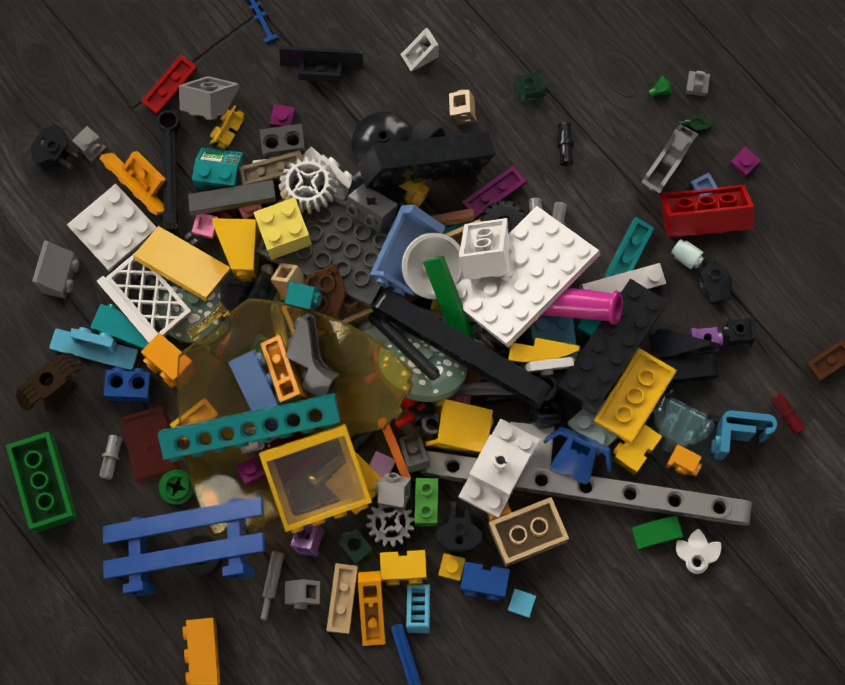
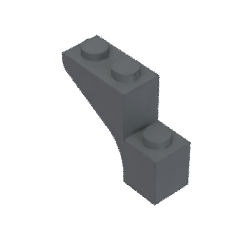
[641,124,699,193]
[285,313,340,396]

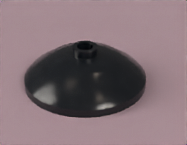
[352,112,413,162]

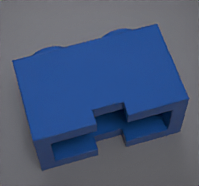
[460,562,510,602]

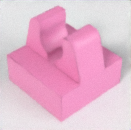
[192,214,219,239]

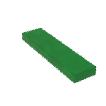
[423,256,475,338]

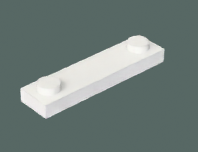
[579,263,666,293]

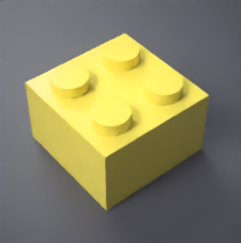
[254,197,312,260]

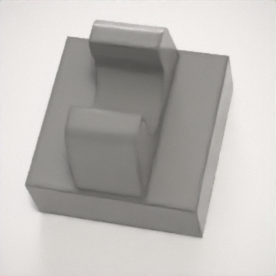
[686,71,710,97]

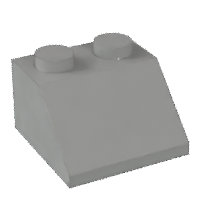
[179,76,239,120]
[32,240,79,299]

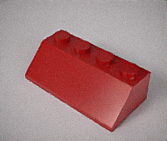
[660,185,754,238]

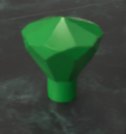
[648,76,672,98]

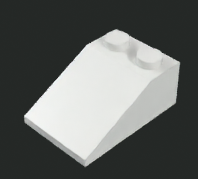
[459,218,509,280]

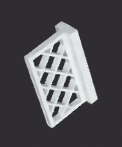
[97,252,193,343]

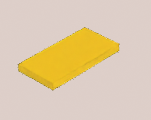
[133,226,230,301]
[593,348,677,445]

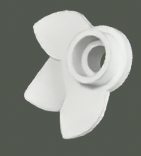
[676,529,721,574]

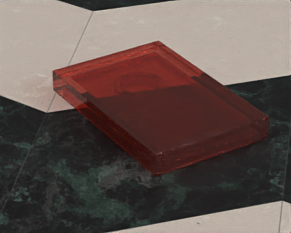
[120,406,180,481]

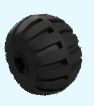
[478,201,527,234]

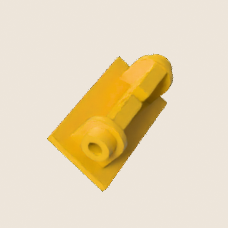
[209,105,245,150]

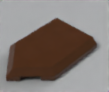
[292,263,348,333]

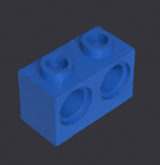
[104,367,153,402]

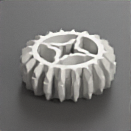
[279,156,338,215]

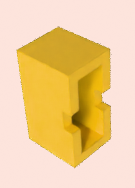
[613,424,662,476]
[380,550,427,586]

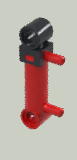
[364,345,441,442]

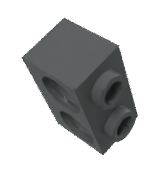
[259,124,306,159]

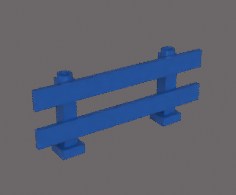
[103,497,265,597]

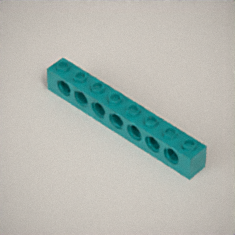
[158,393,341,462]

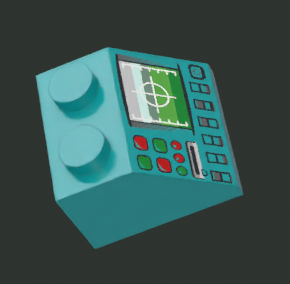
[192,147,244,190]

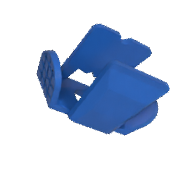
[543,426,612,484]

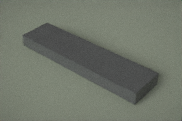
[188,180,276,216]

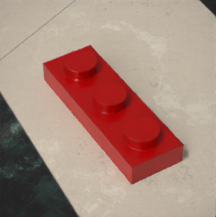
[141,55,198,116]

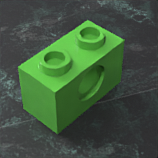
[415,478,438,527]

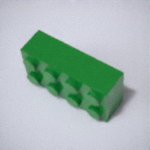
[6,431,78,533]

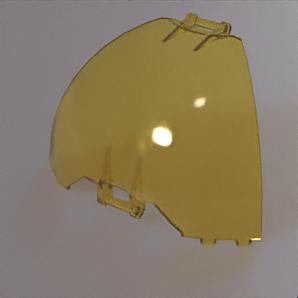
[177,298,414,539]

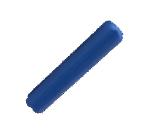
[391,624,421,685]

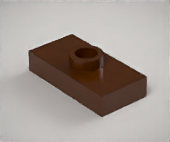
[806,339,845,382]

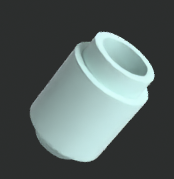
[671,239,704,269]

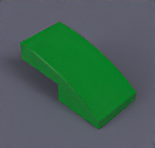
[632,515,684,549]

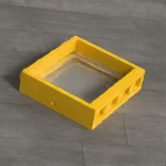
[259,424,372,533]

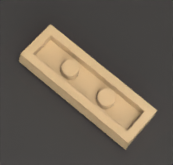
[326,563,358,634]

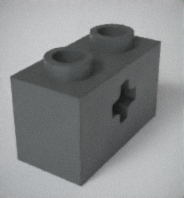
[345,183,398,233]

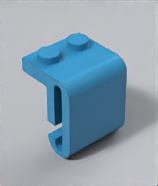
[711,410,777,460]

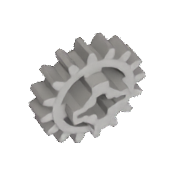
[366,503,415,548]

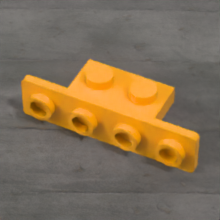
[99,151,166,215]

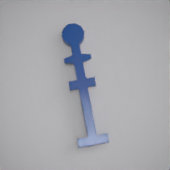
[247,0,278,43]

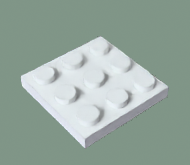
[67,184,157,272]

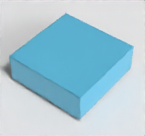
[507,589,536,618]

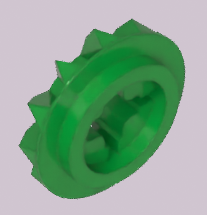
[159,469,195,505]

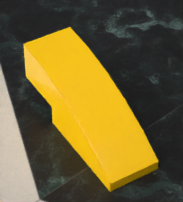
[508,338,580,363]

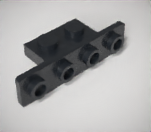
[279,46,363,82]

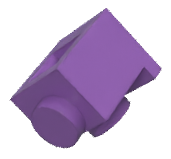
[688,327,723,354]
[290,523,324,557]

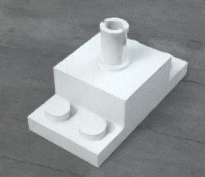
[458,418,540,518]

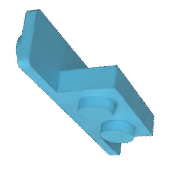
[49,327,138,371]

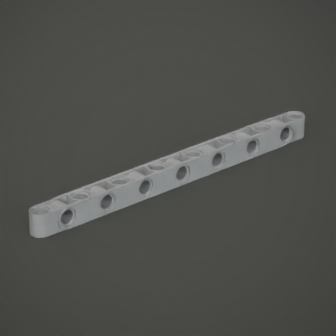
[420,451,752,526]

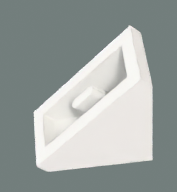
[400,28,439,71]

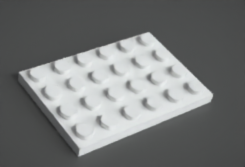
[456,206,600,348]

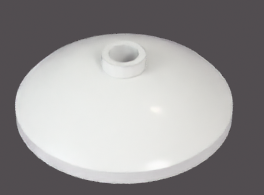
[402,233,463,299]

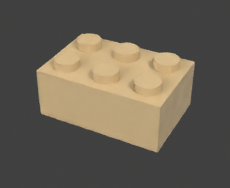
[488,497,569,567]

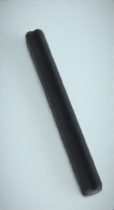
[368,312,441,381]

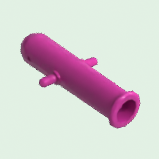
[534,288,623,325]

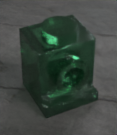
[513,70,546,102]

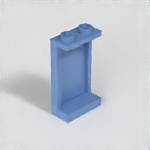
[370,205,445,298]

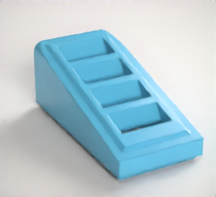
[406,584,430,633]

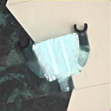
[653,388,722,454]

